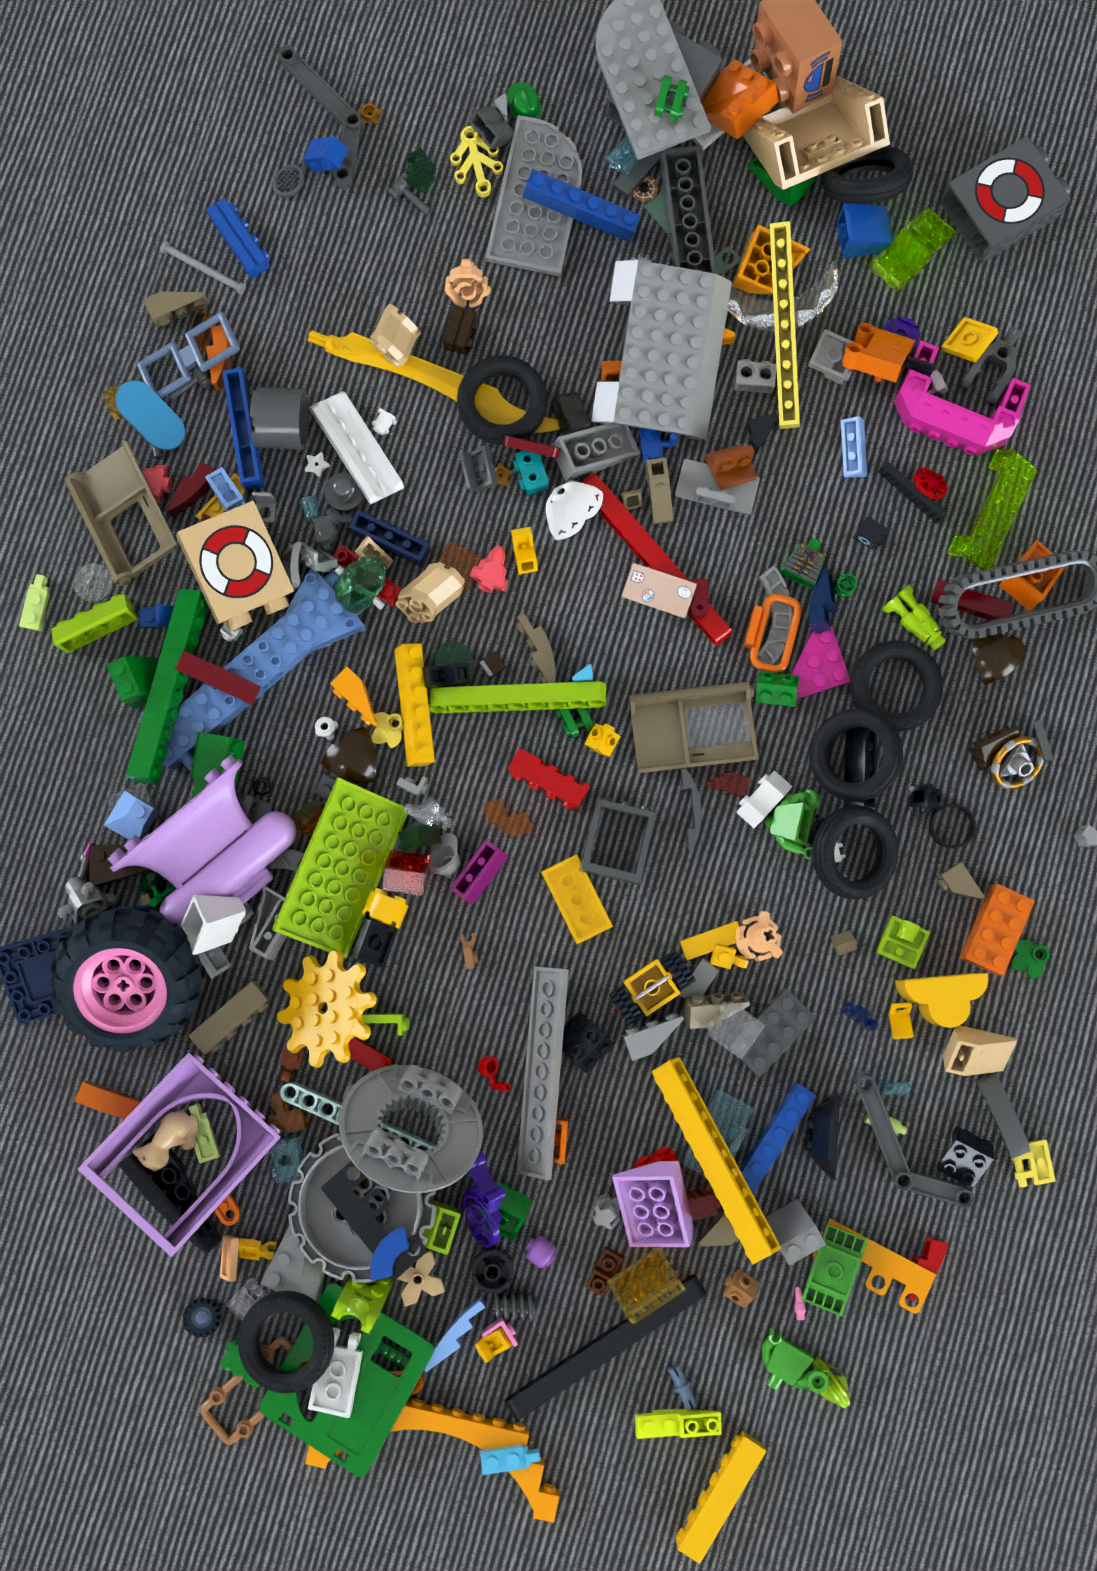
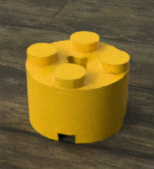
[361,888,409,929]

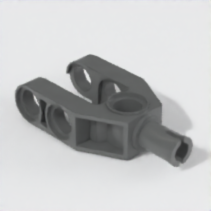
[960,327,1021,405]

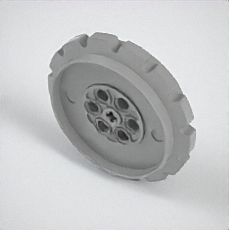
[288,1130,437,1283]

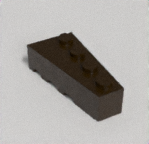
[89,845,152,888]

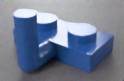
[639,428,678,467]

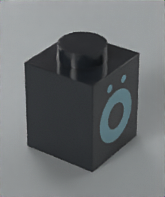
[853,516,887,550]

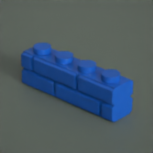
[206,198,270,279]

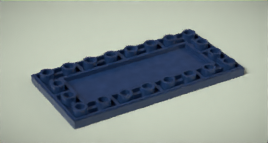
[0,904,155,1026]

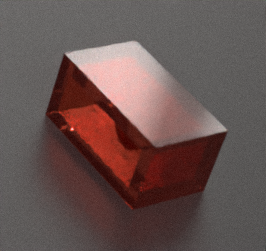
[686,1186,720,1221]

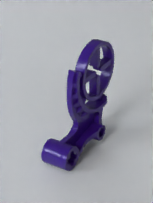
[461,1149,506,1248]

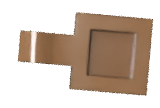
[460,933,478,969]

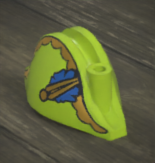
[812,1358,850,1408]

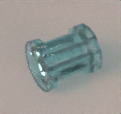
[299,496,322,521]

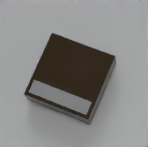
[478,651,506,679]

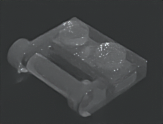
[226,1277,275,1327]

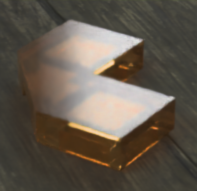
[483,798,533,837]

